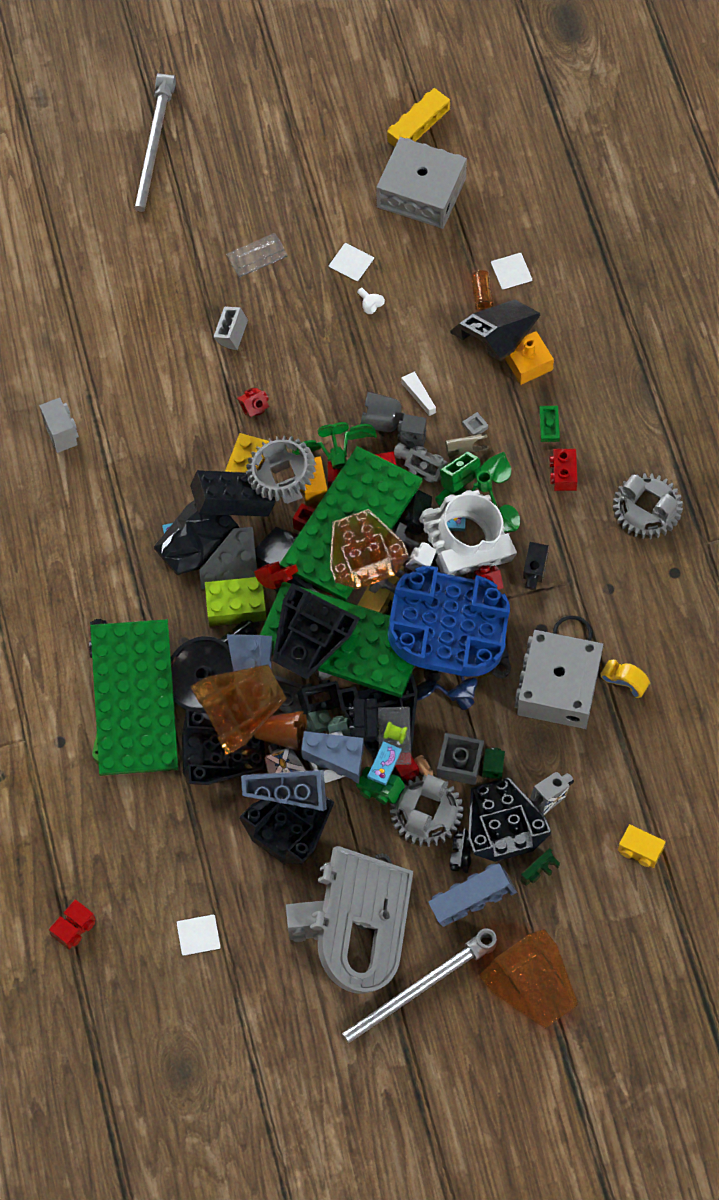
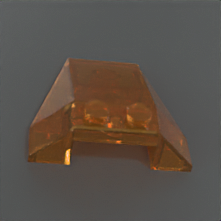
[190,665,287,755]

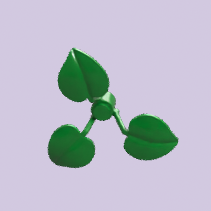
[292,422,377,469]
[435,452,520,532]

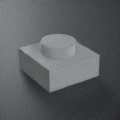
[462,412,488,436]

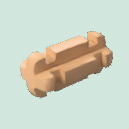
[414,755,433,777]

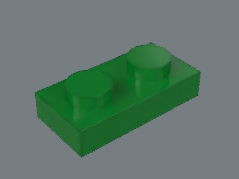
[539,406,560,442]

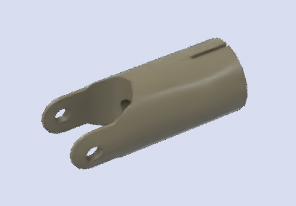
[445,434,489,457]

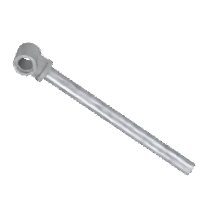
[135,73,176,212]
[342,928,497,1044]

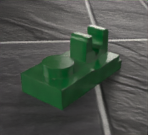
[521,848,560,886]

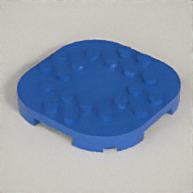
[388,566,510,677]

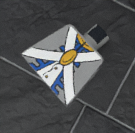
[265,743,306,773]
[529,772,574,815]

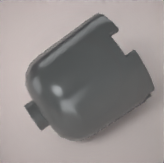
[360,392,405,433]

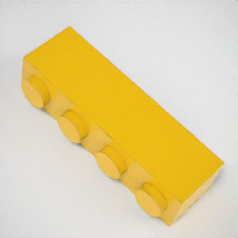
[387,88,450,147]

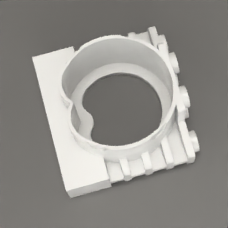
[419,490,517,576]

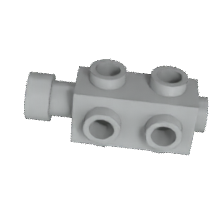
[394,443,448,483]

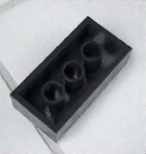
[190,470,276,517]

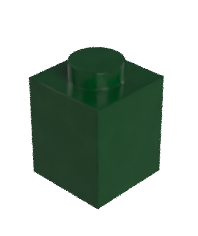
[482,747,505,780]

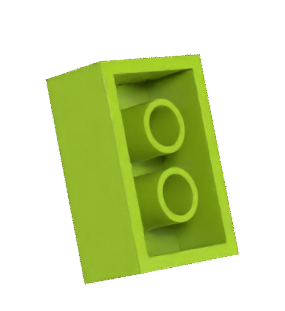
[205,577,267,627]

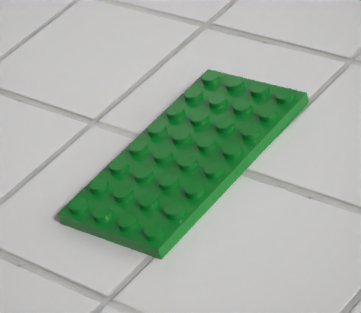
[279,446,423,601]
[260,582,414,698]
[90,619,178,776]

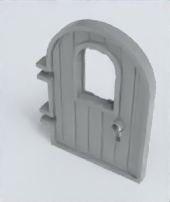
[310,846,413,994]

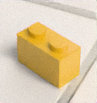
[618,824,666,868]

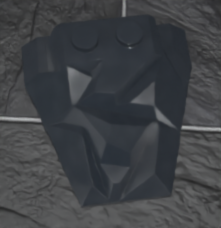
[154,500,239,575]

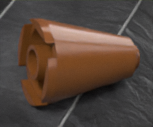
[251,711,307,751]

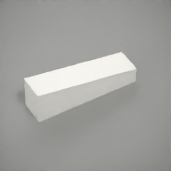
[401,372,436,416]

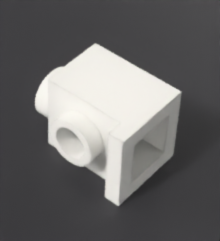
[405,543,437,571]

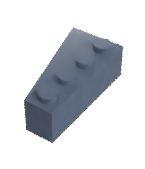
[227,635,272,714]
[241,769,327,811]
[428,863,517,927]

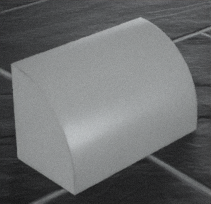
[214,307,248,350]

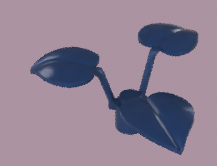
[416,676,478,710]

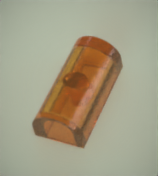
[471,270,493,309]

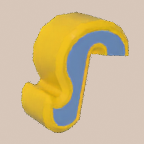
[601,660,650,698]

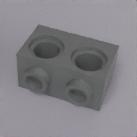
[398,414,427,450]

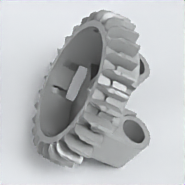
[246,436,316,504]
[613,473,683,539]
[390,774,463,847]

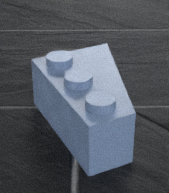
[301,731,364,784]

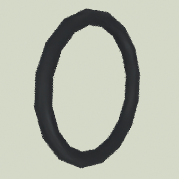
[553,616,592,641]

